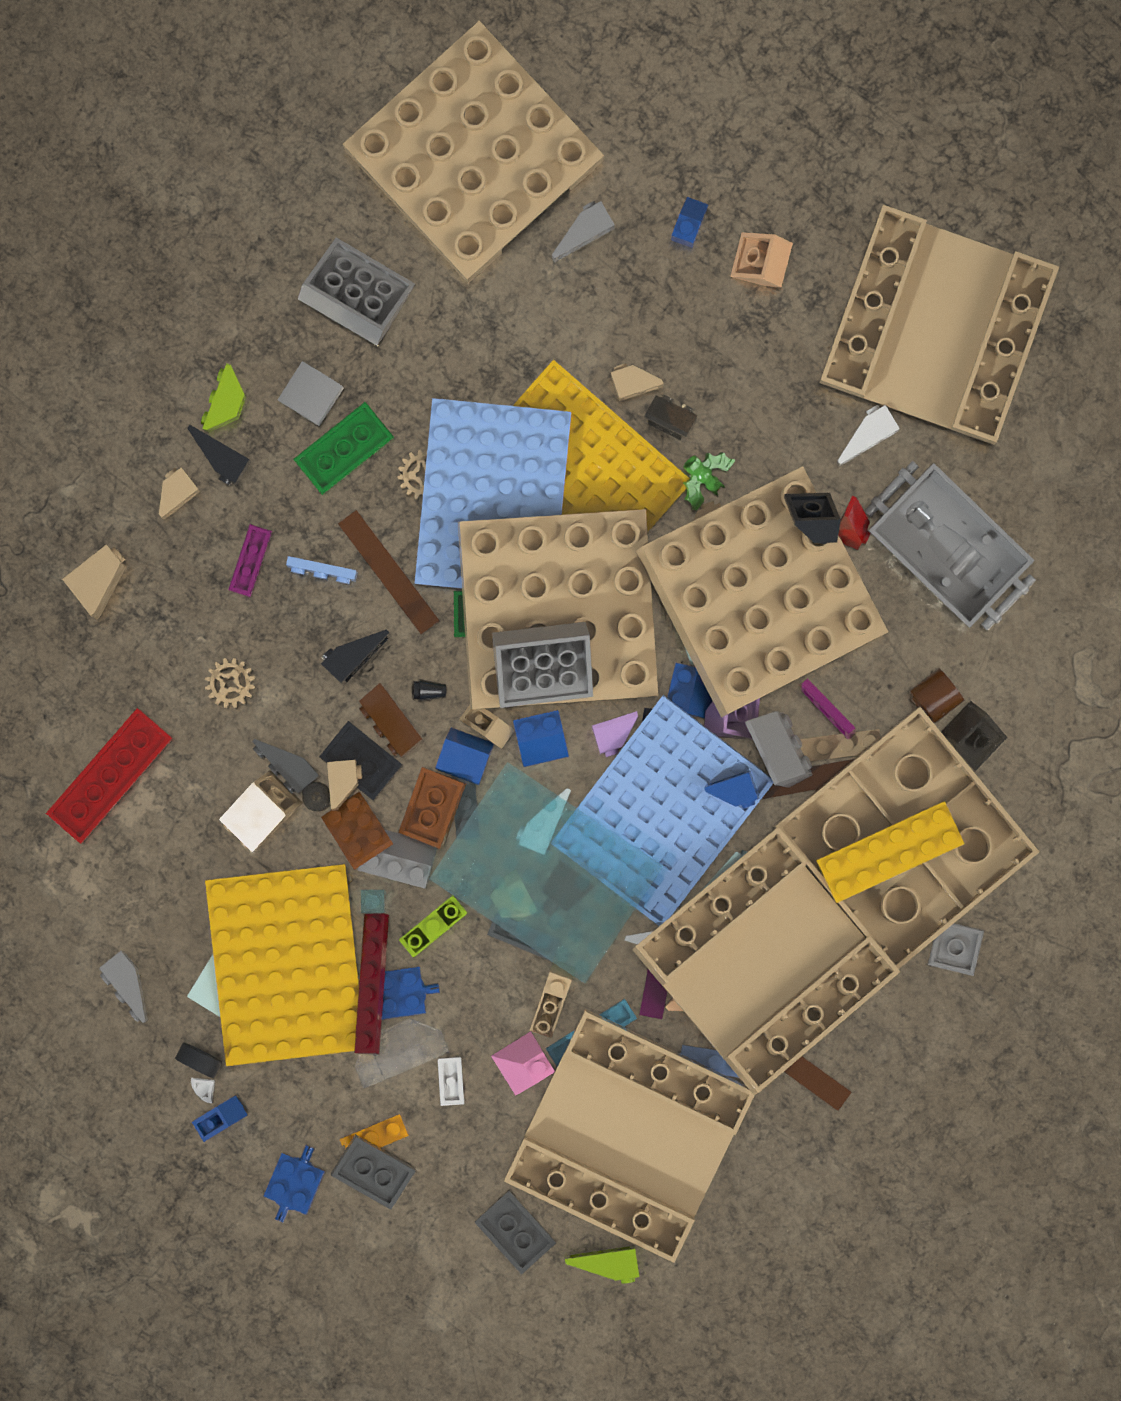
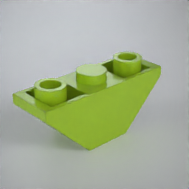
[201,363,246,433]
[399,895,468,958]

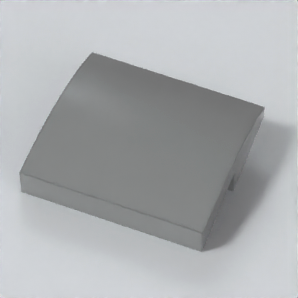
[278,361,344,426]

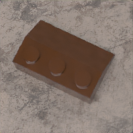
[359,683,424,758]

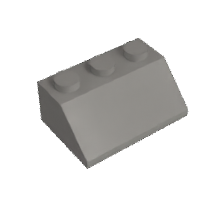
[745,711,813,788]
[358,829,437,889]

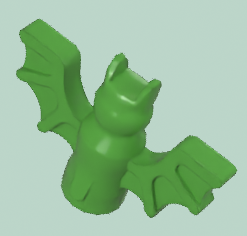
[683,452,735,510]

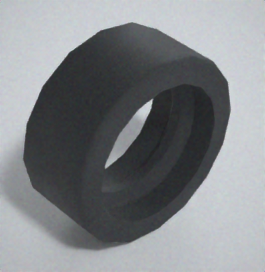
[175,1042,222,1078]

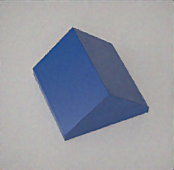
[435,727,494,785]

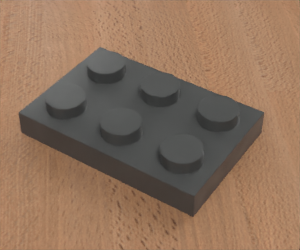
[331,1134,416,1210]
[475,1190,556,1275]

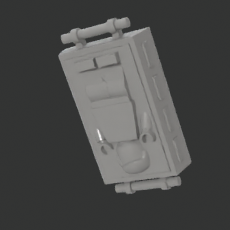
[864,461,1036,631]

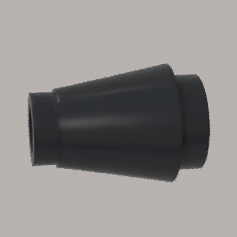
[412,679,446,702]

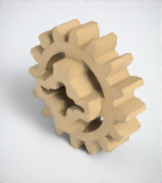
[397,450,427,500]
[205,658,256,708]

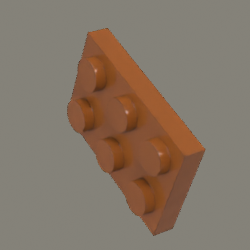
[398,767,466,849]
[321,791,393,870]

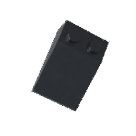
[321,629,392,686]

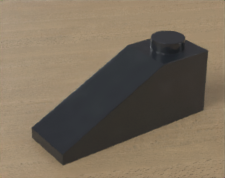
[187,424,251,486]

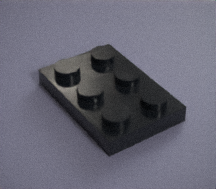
[319,721,402,801]

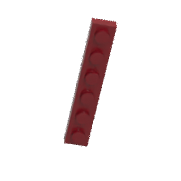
[354,913,389,1054]

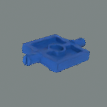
[382,967,440,1020]
[264,1145,326,1223]

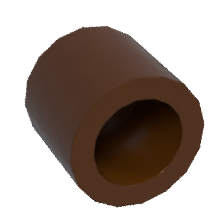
[910,668,965,723]

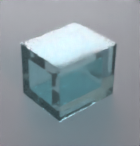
[361,890,386,913]

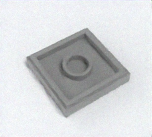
[928,923,984,976]

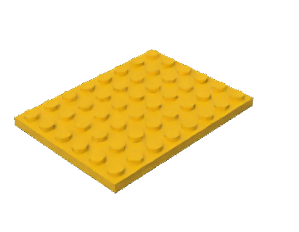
[513,359,690,533]
[205,864,359,1066]

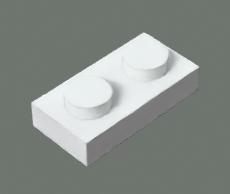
[438,1057,464,1106]

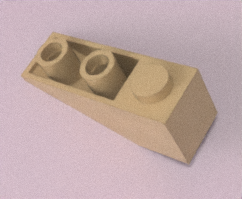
[530,960,576,1038]

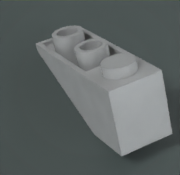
[99,951,148,1023]

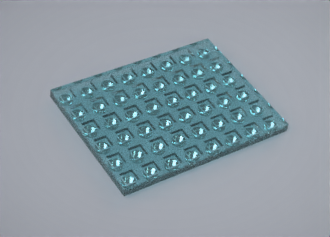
[429,762,663,983]

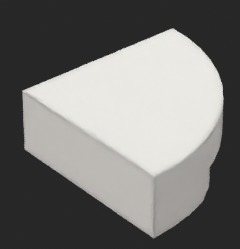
[191,1078,215,1103]

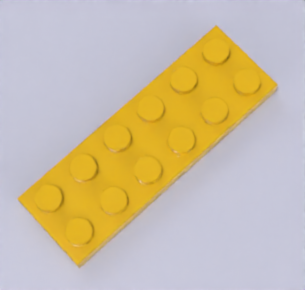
[816,801,965,903]

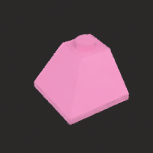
[491,1031,555,1096]

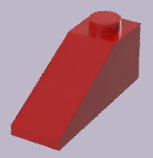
[838,496,871,550]

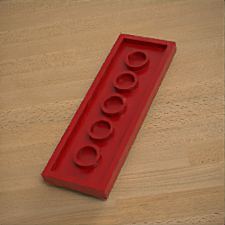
[45,708,173,844]

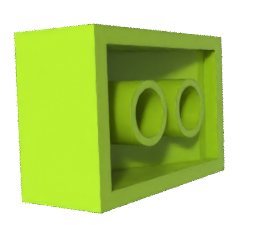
[565,1245,639,1284]

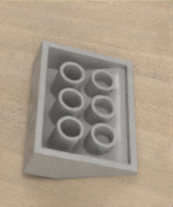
[298,237,415,345]
[492,622,593,708]

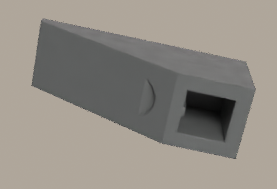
[252,739,320,795]

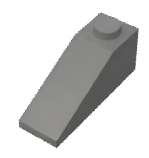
[552,201,615,263]

